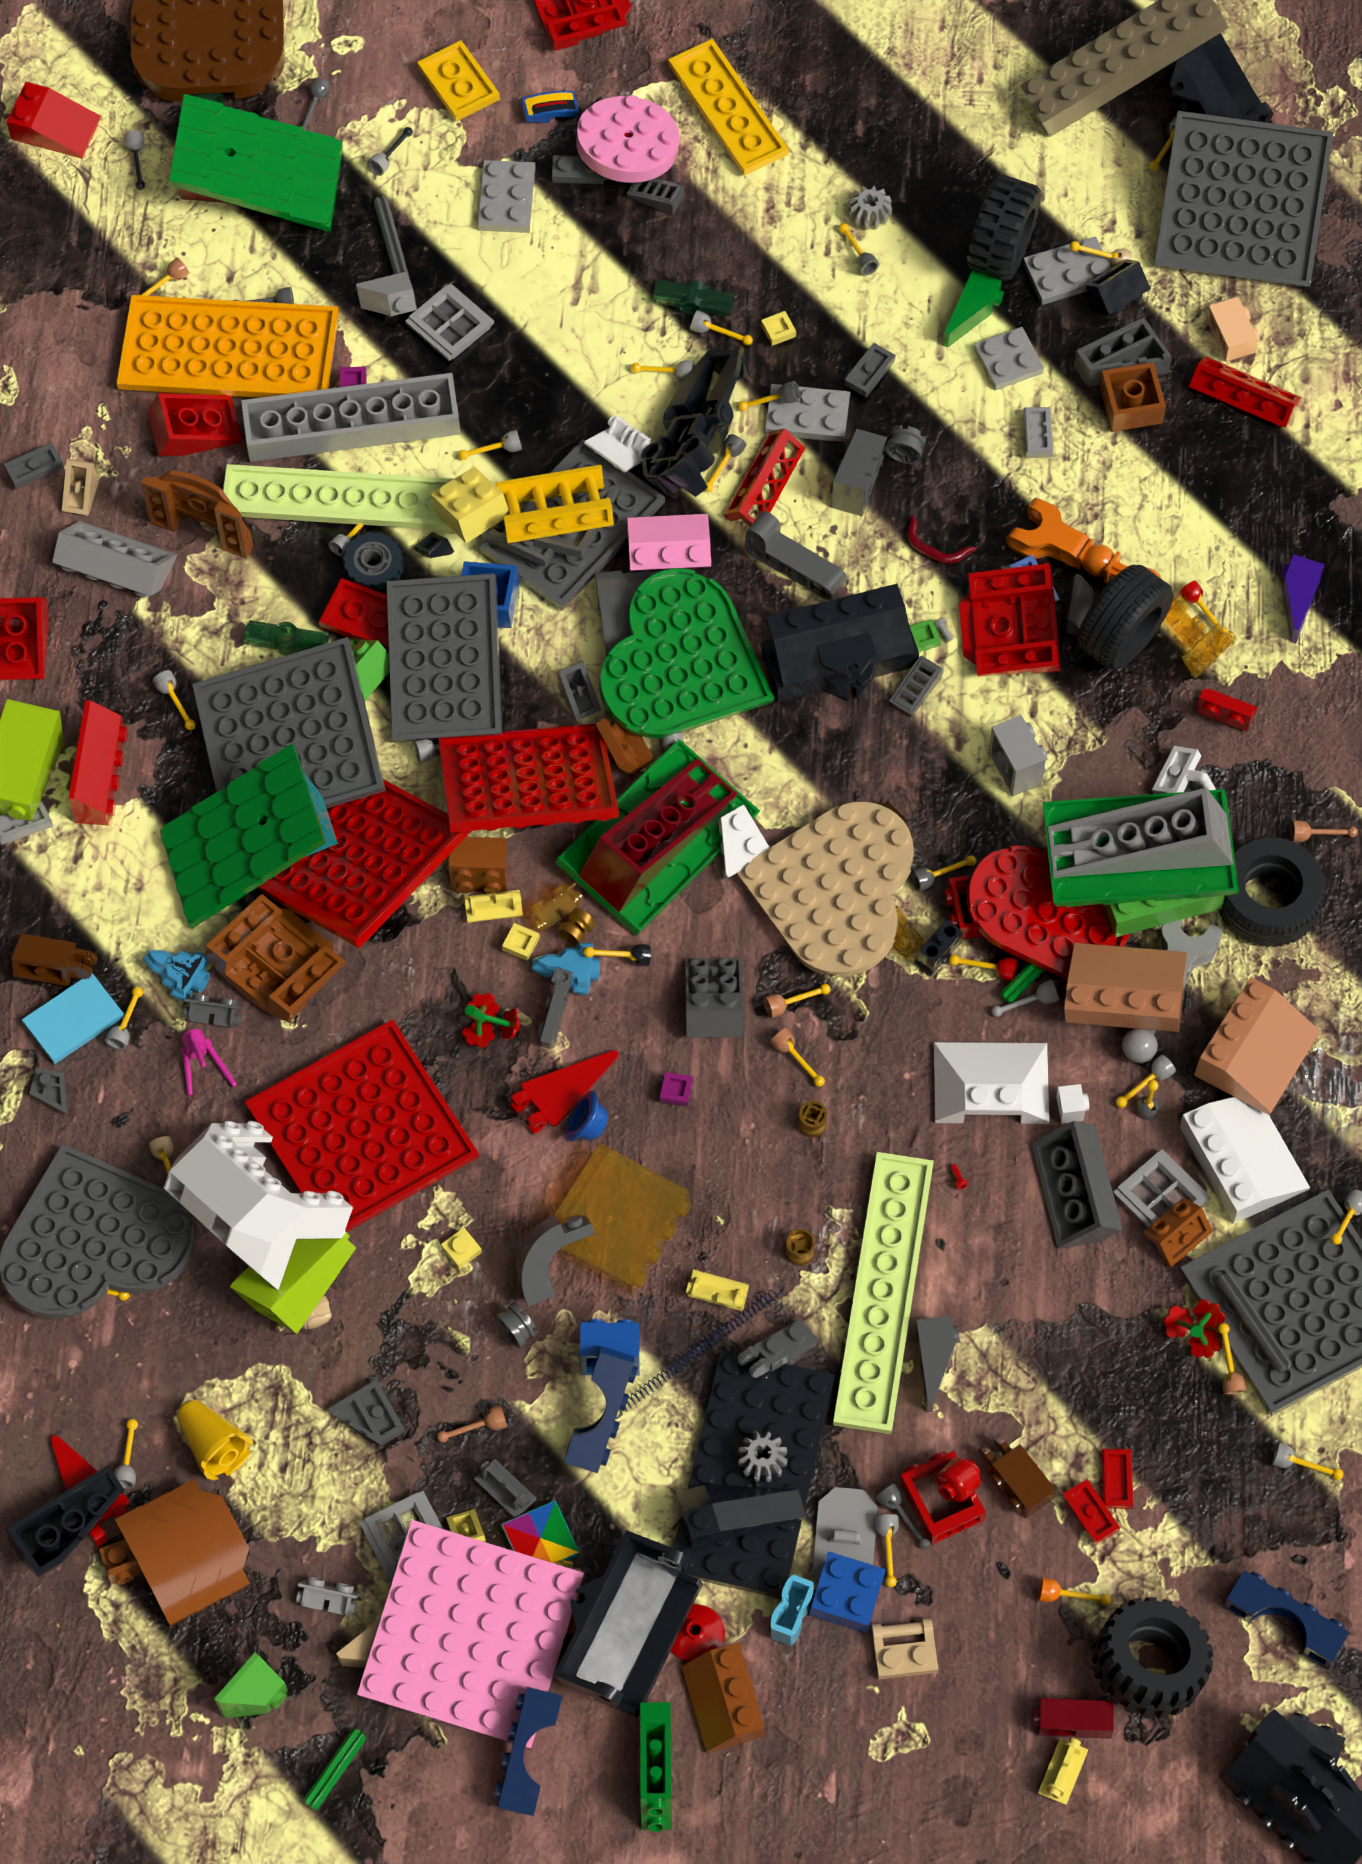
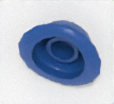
[564,1090,608,1142]

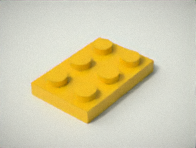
[417,40,500,122]

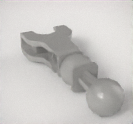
[1122,920,1222,1063]

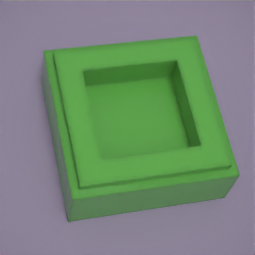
[910,619,941,652]

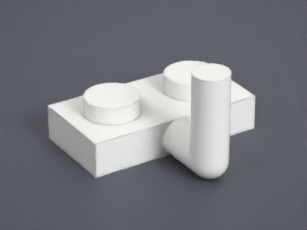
[1152,746,1216,794]

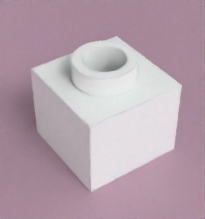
[1056,1084,1089,1124]

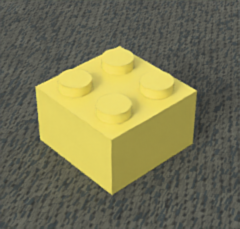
[430,466,510,543]

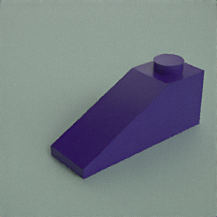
[1280,554,1324,644]

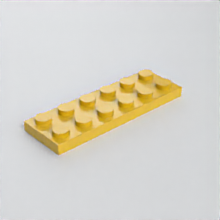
[668,39,789,176]

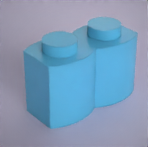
[770,1574,814,1646]

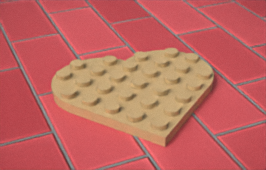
[736,802,914,977]

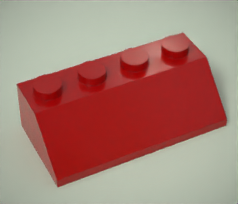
[68,700,128,826]

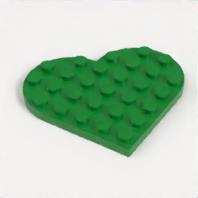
[599,568,774,738]

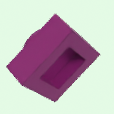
[340,366,367,387]
[660,1072,693,1107]

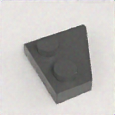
[328,1380,406,1446]

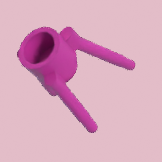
[180,1029,237,1096]

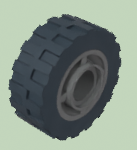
[343,532,404,593]

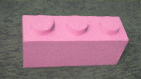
[627,514,711,572]

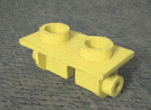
[464,890,523,923]
[686,1269,749,1311]
[1038,1738,1089,1805]

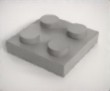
[974,327,1044,391]

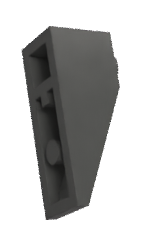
[915,1316,960,1412]

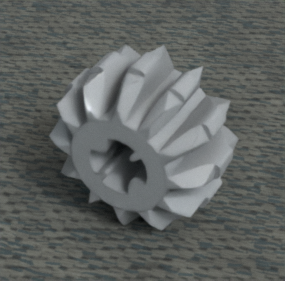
[848,185,892,230]
[738,1431,787,1482]

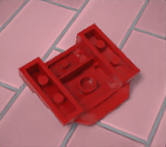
[533,0,631,51]
[959,563,1060,677]

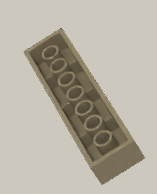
[1020,0,1229,137]

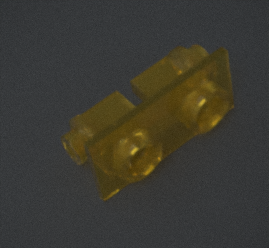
[1165,595,1208,647]
[1182,623,1236,679]
[526,883,583,932]
[893,906,924,961]

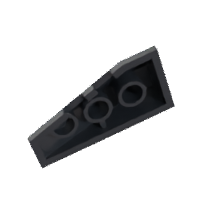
[6,1466,124,1577]
[676,1485,806,1549]

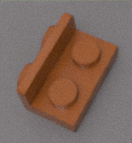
[596,718,654,775]
[1143,1198,1213,1267]
[99,1540,142,1584]

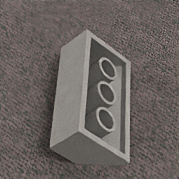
[52,521,177,597]

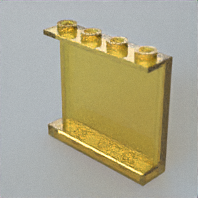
[555,1143,692,1295]

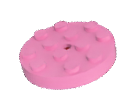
[576,95,680,183]

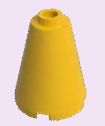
[177,1400,253,1480]

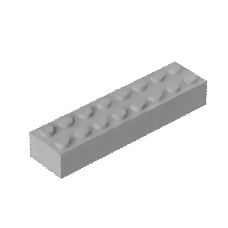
[241,373,460,462]

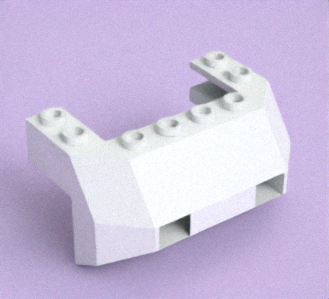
[164,1121,353,1289]

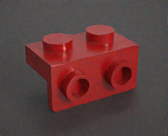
[1196,688,1257,732]

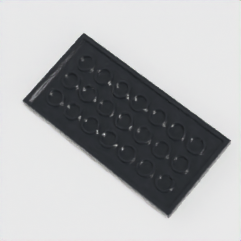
[673,1350,835,1599]

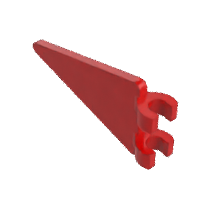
[510,1050,619,1135]
[51,1435,130,1548]

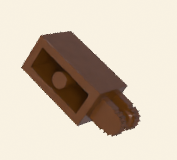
[12,933,98,986]
[978,1434,1056,1519]

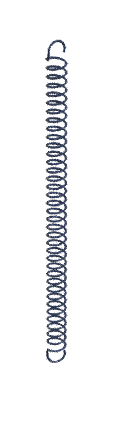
[616,1284,785,1419]

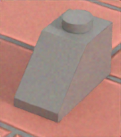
[356,272,417,316]

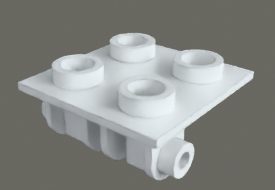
[584,416,653,472]

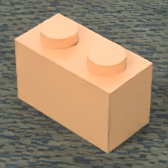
[1206,297,1260,362]

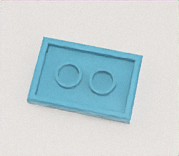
[22,974,124,1064]

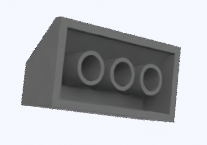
[1031,1121,1123,1249]

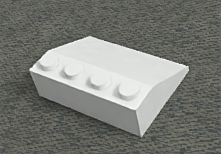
[1180,1097,1310,1224]

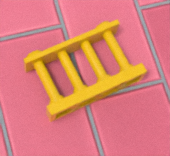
[496,465,614,543]

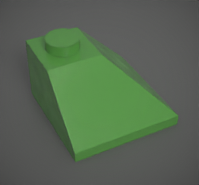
[215,1652,287,1718]

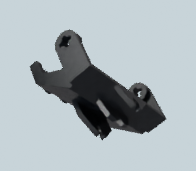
[1170,33,1273,124]
[760,583,919,702]
[554,1530,703,1718]
[1221,1709,1362,1864]

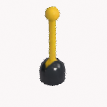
[583,944,651,967]

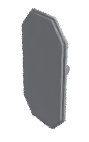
[812,1487,878,1582]

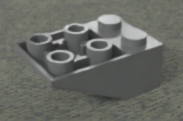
[685,957,743,1038]

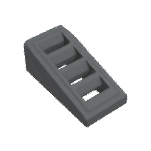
[627,178,684,215]
[889,656,943,717]

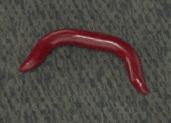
[907,515,976,564]

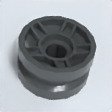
[885,425,926,464]
[495,1302,538,1348]

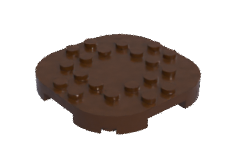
[131,0,286,101]

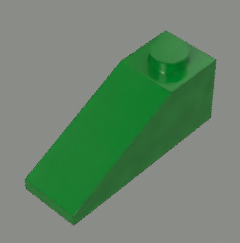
[943,270,1004,347]

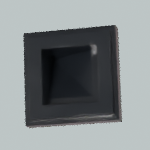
[413,532,455,558]

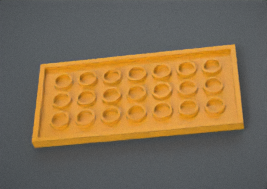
[117,295,339,398]

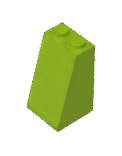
[0,699,64,821]
[230,1231,356,1334]

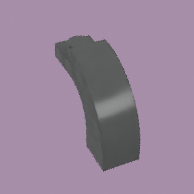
[516,1215,595,1307]

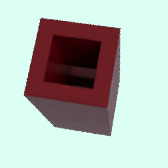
[1033,1698,1114,1739]

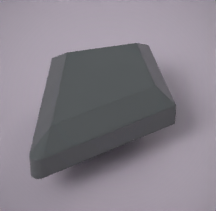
[29,1068,67,1115]

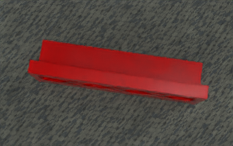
[1189,356,1302,428]
[723,428,805,527]

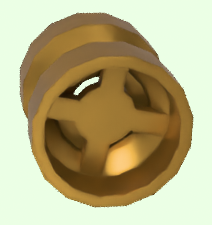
[557,907,596,946]
[798,1101,827,1138]
[786,1229,815,1266]

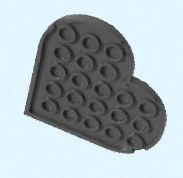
[0,1144,195,1319]

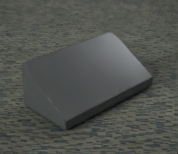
[1066,574,1093,635]

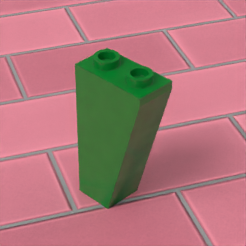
[640,1702,672,1832]

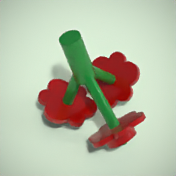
[463,993,520,1048]
[1163,1299,1226,1358]

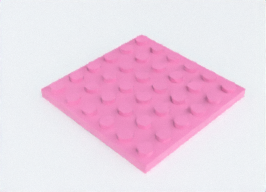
[357,1520,584,1749]

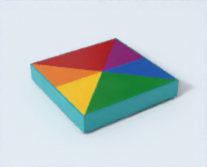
[501,1500,580,1565]

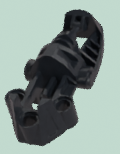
[641,346,751,500]

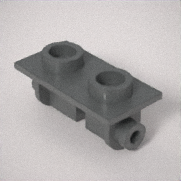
[183,994,244,1028]
[474,1459,537,1518]

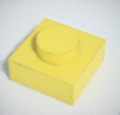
[761,311,796,346]
[502,923,540,961]
[441,1228,482,1269]

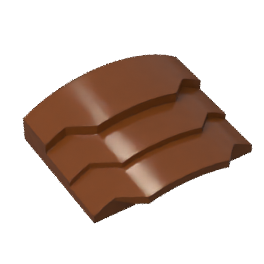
[141,470,253,559]
[204,894,346,1022]
[115,1479,250,1627]

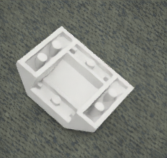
[934,1042,1049,1124]

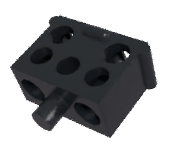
[914,919,963,977]

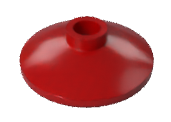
[671,1604,725,1663]

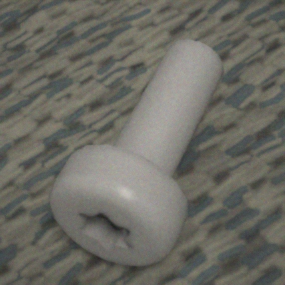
[934,618,953,643]

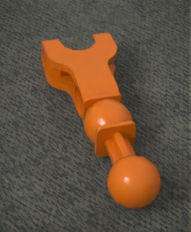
[1006,498,1162,584]

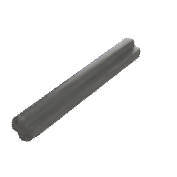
[374,196,409,277]
[1217,1272,1292,1374]

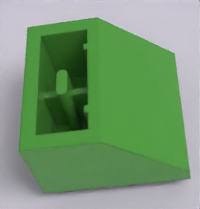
[350,639,390,700]

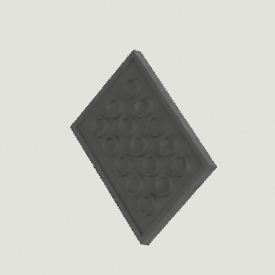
[480,439,665,611]
[387,574,502,743]

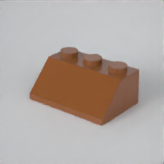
[681,1642,765,1754]

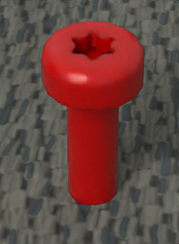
[950,1164,968,1190]

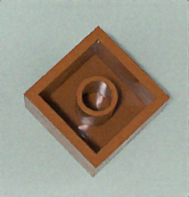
[1099,362,1166,432]
[449,837,509,894]

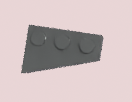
[1074,317,1172,387]
[829,429,887,517]

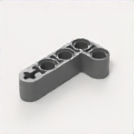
[745,511,847,600]

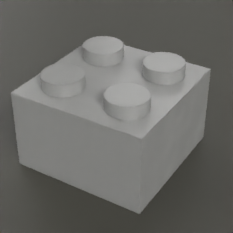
[988,715,1047,797]

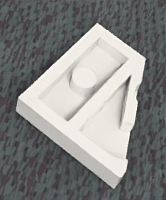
[718,805,770,879]

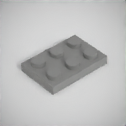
[478,160,536,233]
[1023,236,1111,305]
[765,384,850,442]

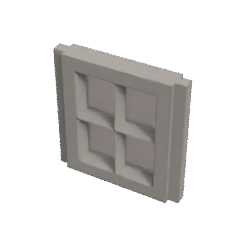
[405,283,494,361]
[1113,1149,1211,1228]
[359,1491,443,1585]

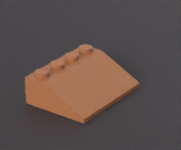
[1064,943,1187,1032]
[1194,977,1320,1115]

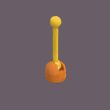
[1038,1577,1111,1606]

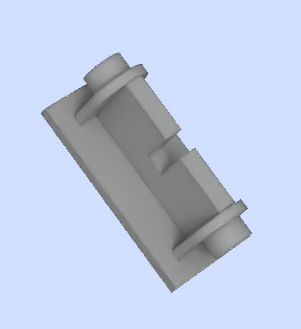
[296,1577,361,1616]

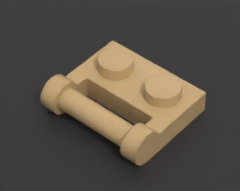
[872,1618,939,1680]

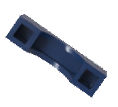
[564,1346,638,1473]
[1224,1570,1350,1670]
[493,1687,563,1816]

